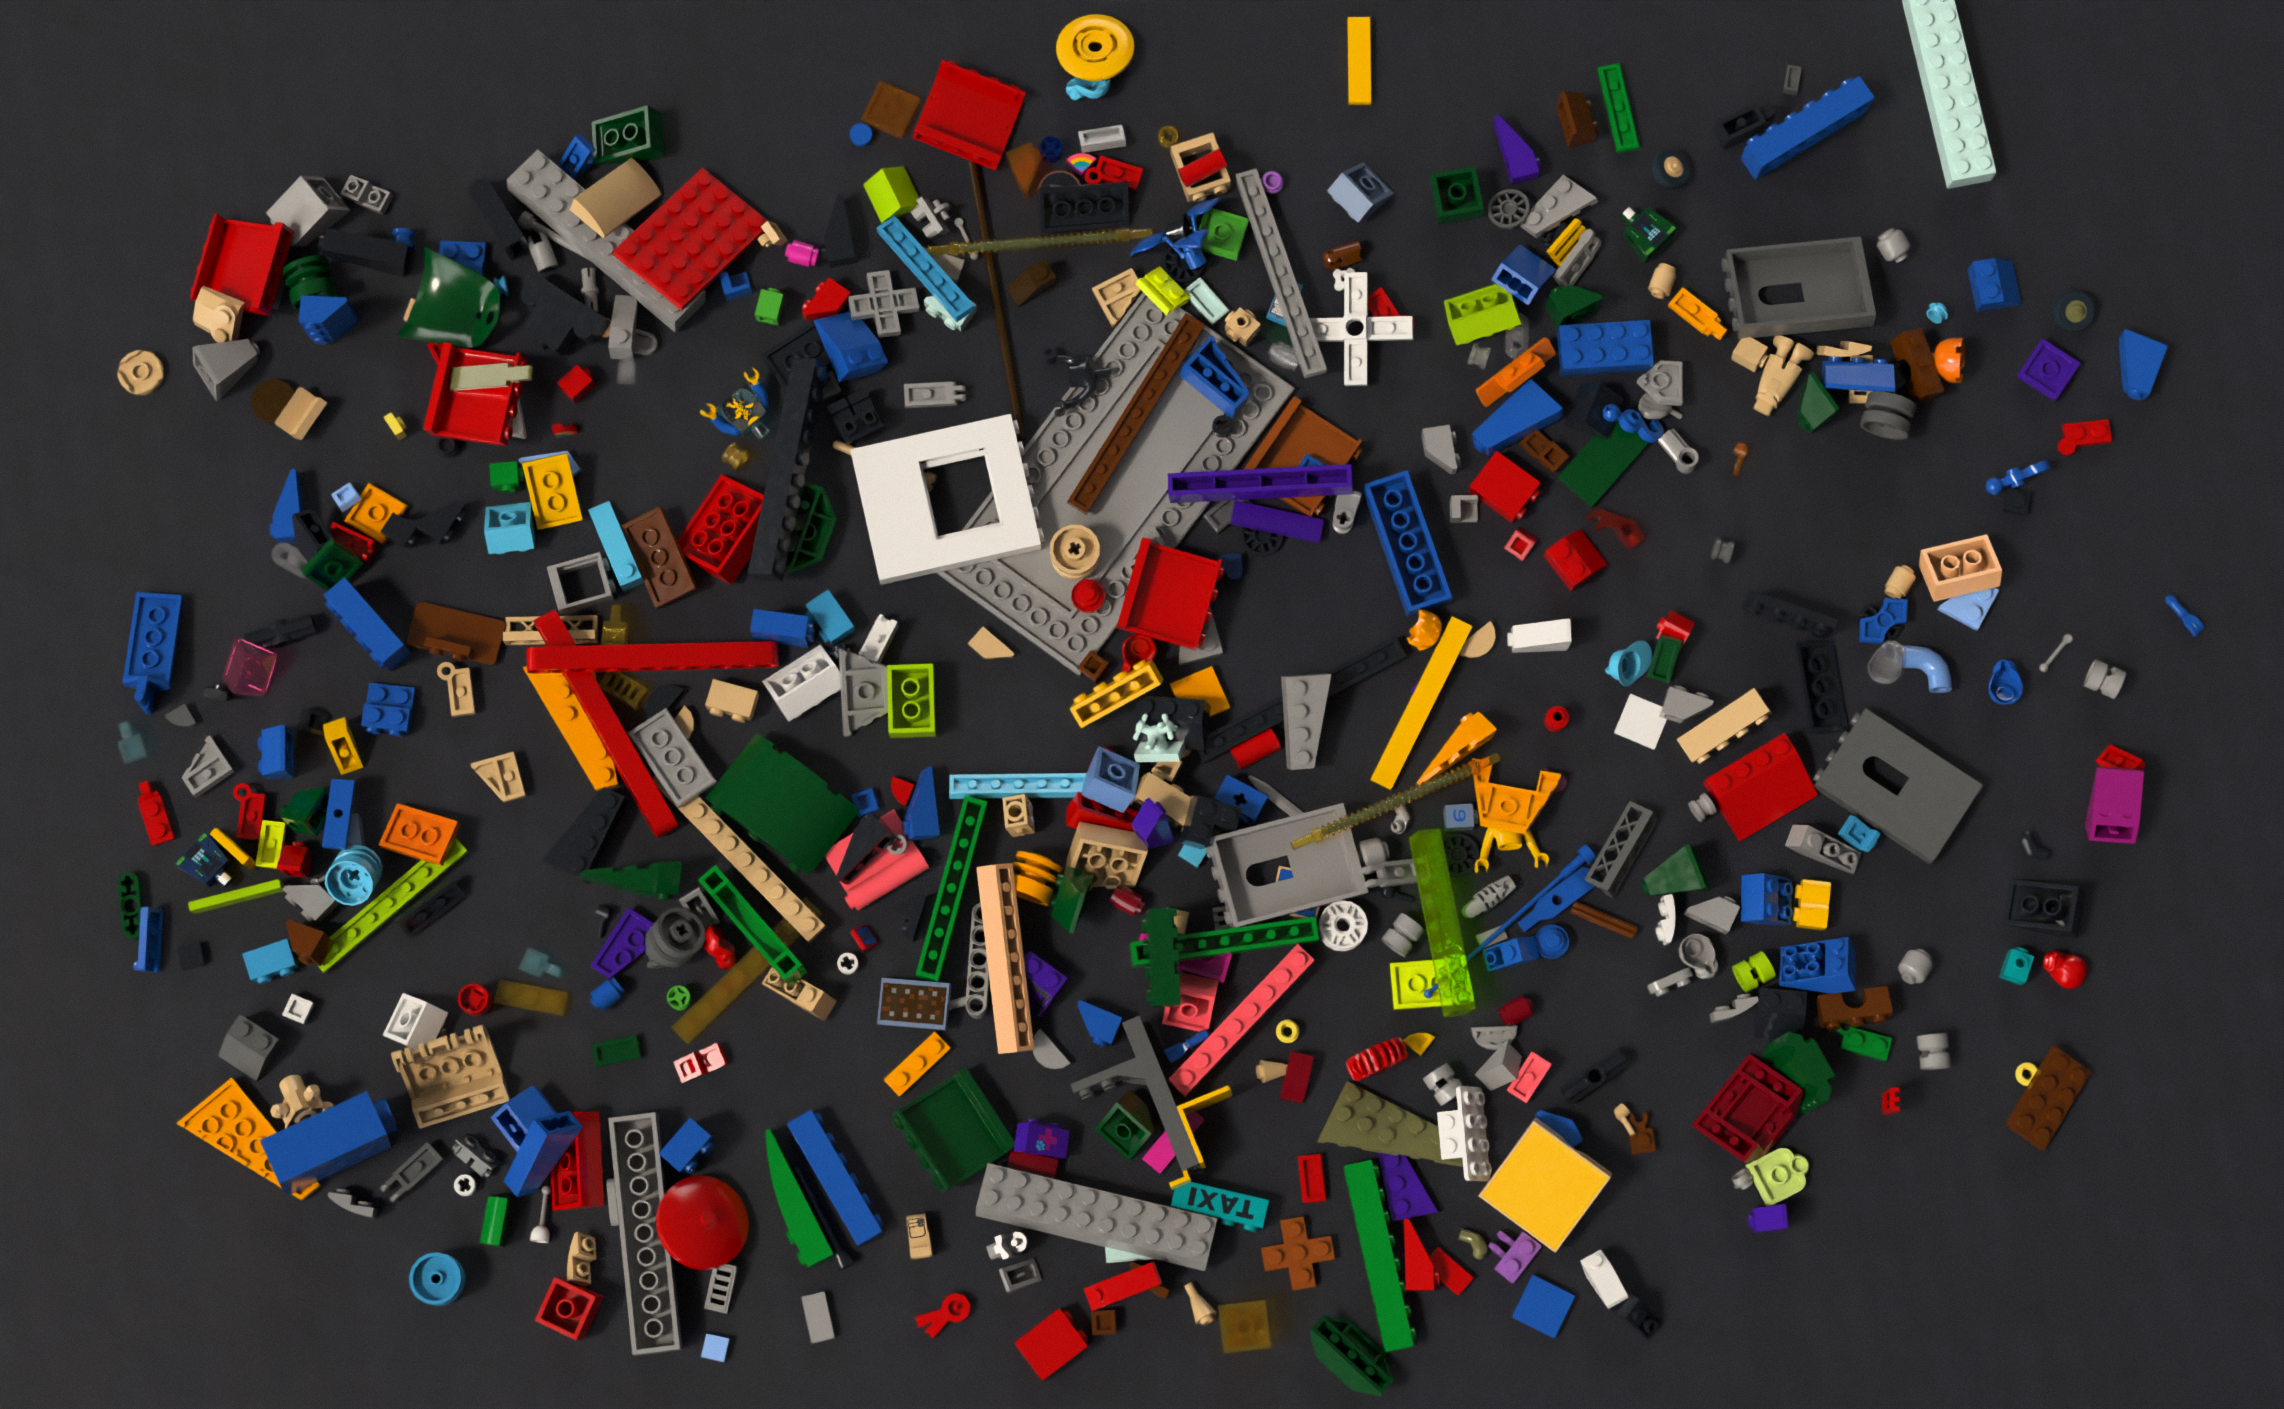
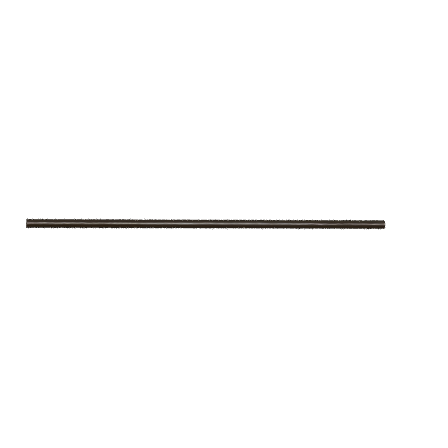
[967,160,1026,441]

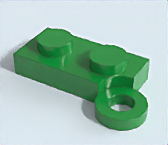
[1837,1025,1892,1061]

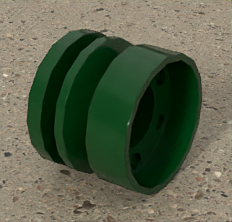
[282,255,339,310]

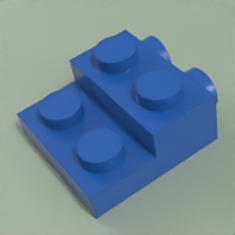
[439,241,487,277]
[361,683,416,737]

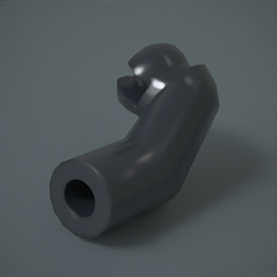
[1540,222,1568,247]

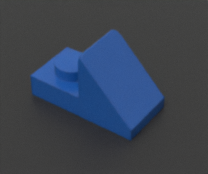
[557,134,596,180]

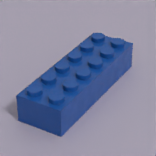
[1741,76,1875,180]
[1363,470,1452,617]

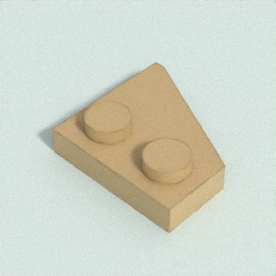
[1092,268,1142,328]
[471,751,526,803]

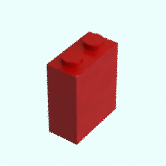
[1468,451,1541,523]
[1014,1308,1089,1381]

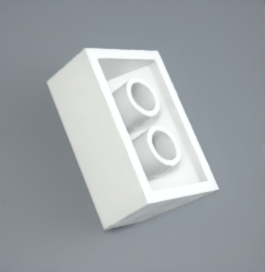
[762,645,841,722]

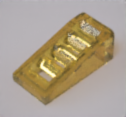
[599,672,649,711]

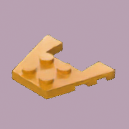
[1472,758,1561,834]

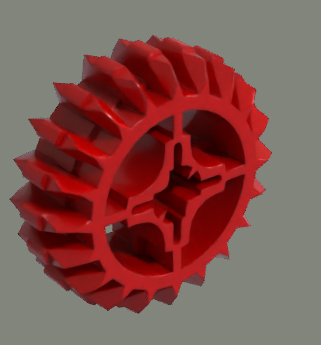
[1346,1037,1409,1081]

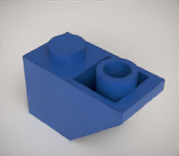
[1482,936,1540,972]
[1534,1110,1583,1147]

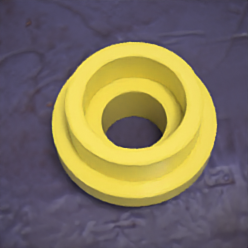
[1276,1020,1299,1043]
[2015,1062,2038,1086]

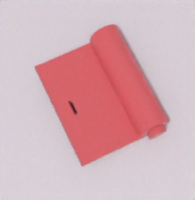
[825,809,929,911]

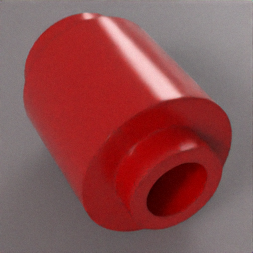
[1544,706,1569,733]

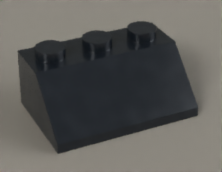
[1135,696,1211,751]

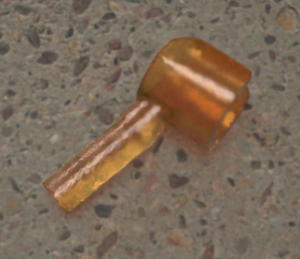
[1733,442,1748,476]

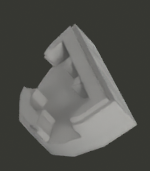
[1470,1026,1518,1051]
[1033,1029,1071,1070]

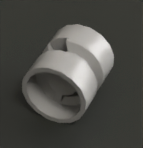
[2083,659,2126,699]
[1381,913,1425,957]
[1917,1033,1951,1070]
[1423,1062,1463,1106]

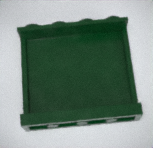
[892,1067,1015,1194]

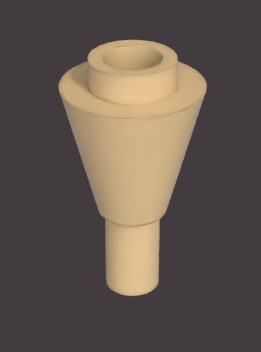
[1256,1060,1287,1083]
[1184,1282,1217,1326]

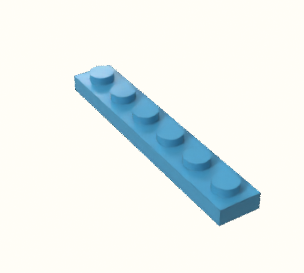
[877,216,975,322]

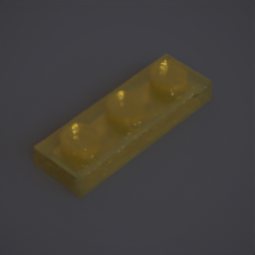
[494,980,569,1017]

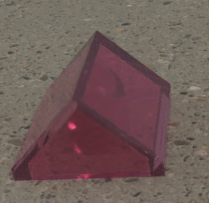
[222,637,278,697]

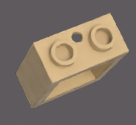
[1170,133,1231,202]

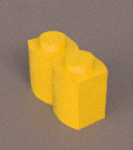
[1793,879,1831,931]

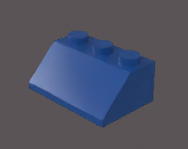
[299,295,359,344]
[1821,357,1895,392]

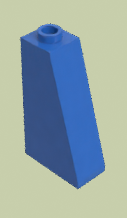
[1472,379,1563,456]
[504,1111,583,1197]

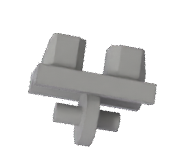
[911,196,951,239]
[986,1232,1028,1260]

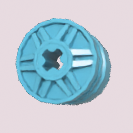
[325,845,383,906]

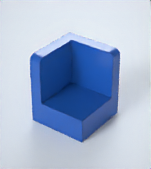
[719,272,753,301]

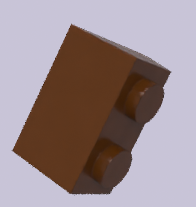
[1556,91,1598,149]

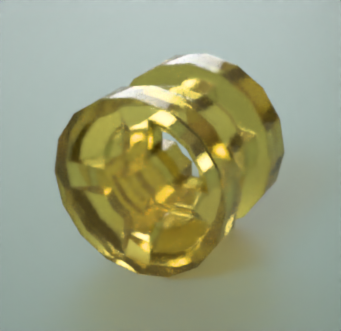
[721,442,749,471]

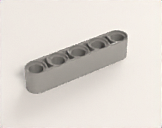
[965,903,990,1019]

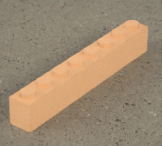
[977,863,1034,1054]

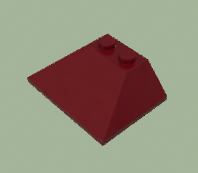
[1691,1054,1804,1164]

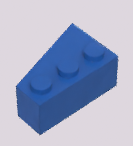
[1180,335,1250,419]

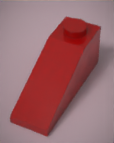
[1066,792,1139,832]
[1404,1219,1440,1291]
[1084,1262,1162,1311]

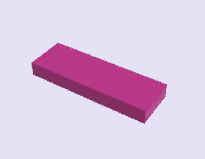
[1142,1112,1205,1174]

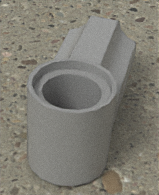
[1658,428,1699,474]

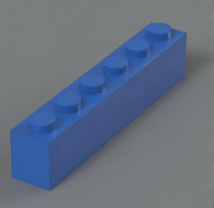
[787,1110,884,1247]

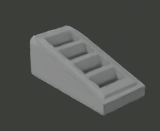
[704,1264,739,1314]

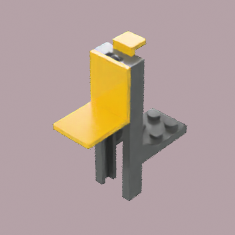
[1070,1016,1232,1190]

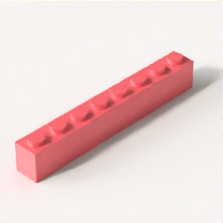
[1168,944,1314,1097]

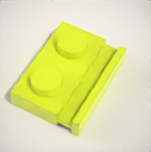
[1136,266,1190,316]

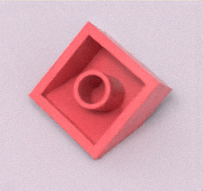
[1162,972,1219,1032]

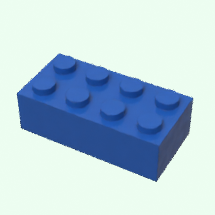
[1557,320,1654,376]
[323,577,411,672]

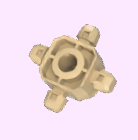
[270,1075,333,1129]

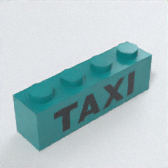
[1171,1182,1269,1232]

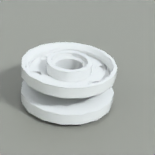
[1318,900,1368,952]

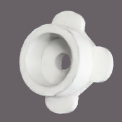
[1333,268,1355,291]

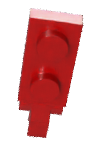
[138,781,175,847]

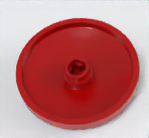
[656,1176,749,1270]

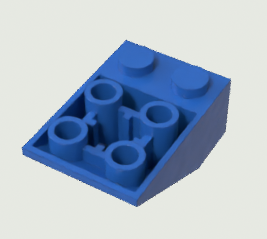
[1779,937,1856,994]

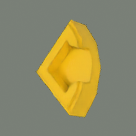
[1403,1033,1435,1056]

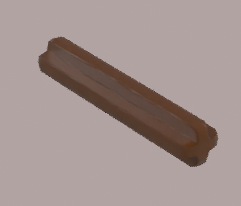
[1571,902,1637,938]

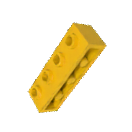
[1069,660,1164,728]

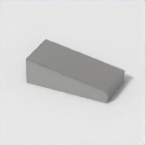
[1475,925,1508,949]

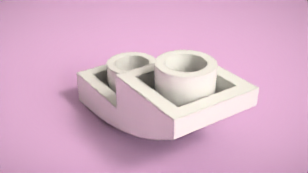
[1656,894,1675,946]

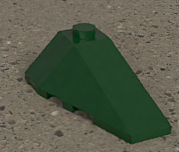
[579,861,682,901]

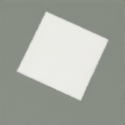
[1614,694,1667,750]

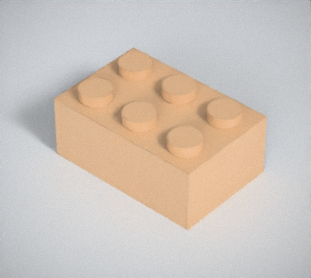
[1919,534,2002,602]

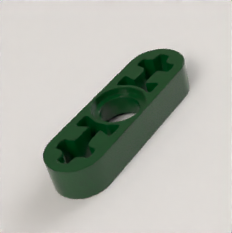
[117,872,143,940]

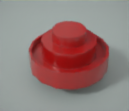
[1071,579,1105,613]

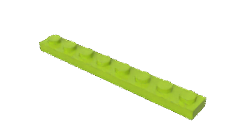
[317,837,468,973]

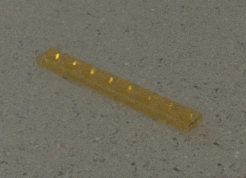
[671,897,823,1045]

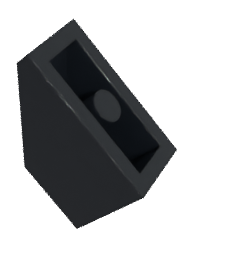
[292,508,334,563]

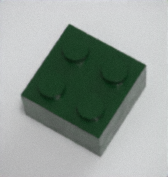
[1429,167,1484,225]

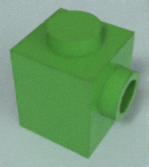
[755,288,785,326]

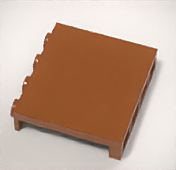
[1243,396,1363,517]

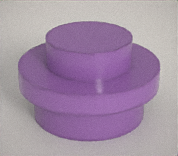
[1261,171,1283,194]

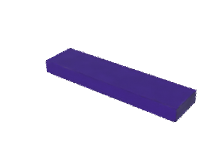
[1230,500,1324,543]

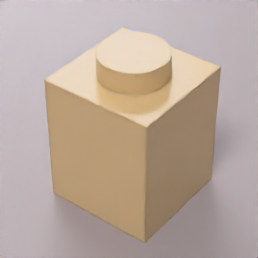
[1731,337,1769,373]

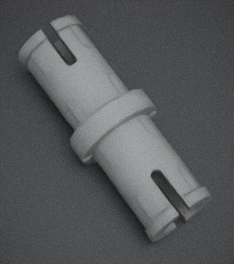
[581,268,599,313]

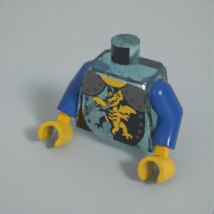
[700,367,770,440]

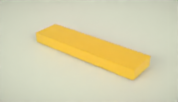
[1347,17,1371,105]

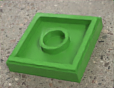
[1199,208,1249,261]

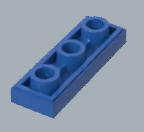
[322,779,356,850]

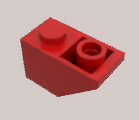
[802,277,851,321]

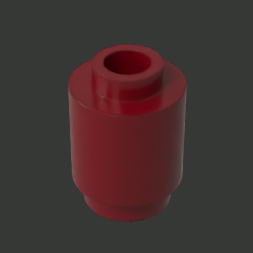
[1109,885,1146,917]
[1498,995,1534,1026]

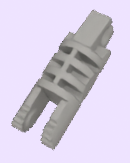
[1461,875,1516,918]

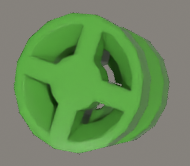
[667,985,692,1011]

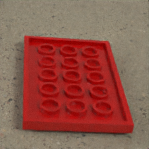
[613,168,768,311]

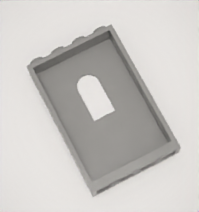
[1205,803,1368,928]

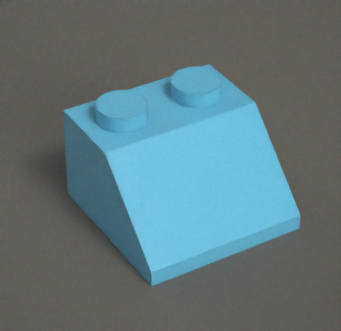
[484,502,535,554]

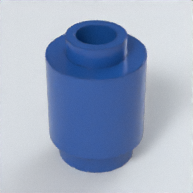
[590,977,625,1011]

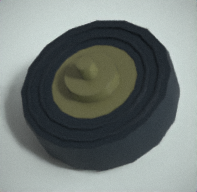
[2053,290,2095,331]

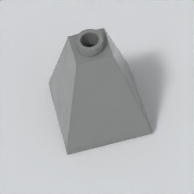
[192,339,260,402]

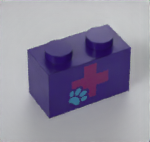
[1014,1119,1070,1159]

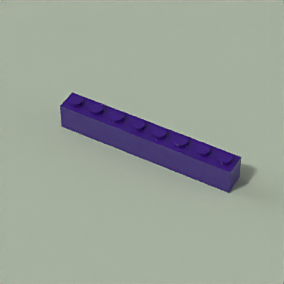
[1168,464,1353,503]

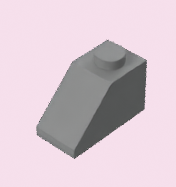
[1683,896,1740,935]

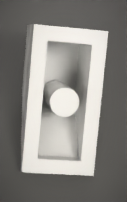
[1580,1249,1629,1309]

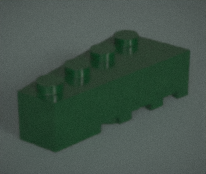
[1141,908,1181,1008]

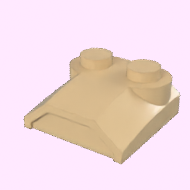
[193,286,245,343]

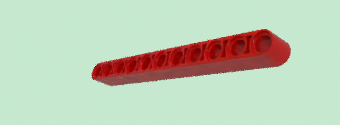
[534,609,678,838]
[526,641,779,674]

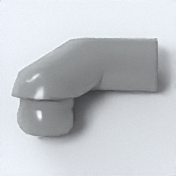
[1391,802,1411,834]

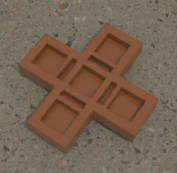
[1261,1217,1335,1291]

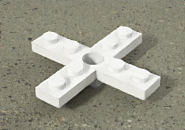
[1309,272,1413,386]

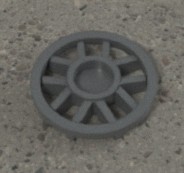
[1488,189,1530,230]

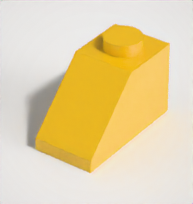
[323,717,363,775]

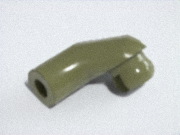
[1458,1228,1488,1259]

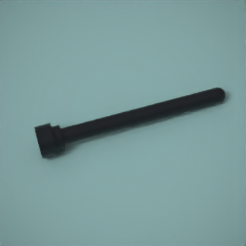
[793,1166,855,1271]

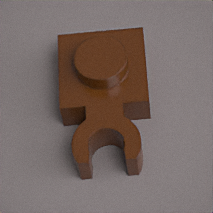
[1628,1112,1656,1155]

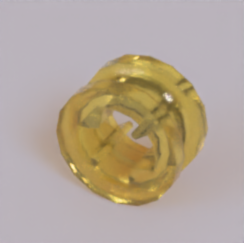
[1158,126,1178,148]

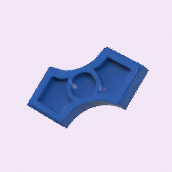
[1859,598,1908,644]

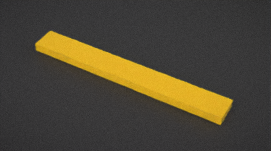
[1370,616,1473,790]

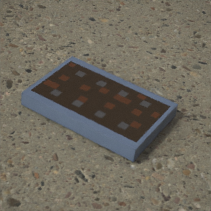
[877,978,951,1030]

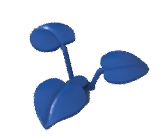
[1130,197,1222,269]

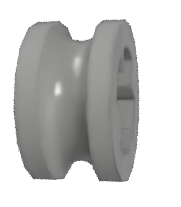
[887,834,907,855]

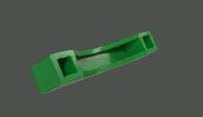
[698,865,807,987]

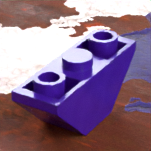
[1131,798,1174,849]

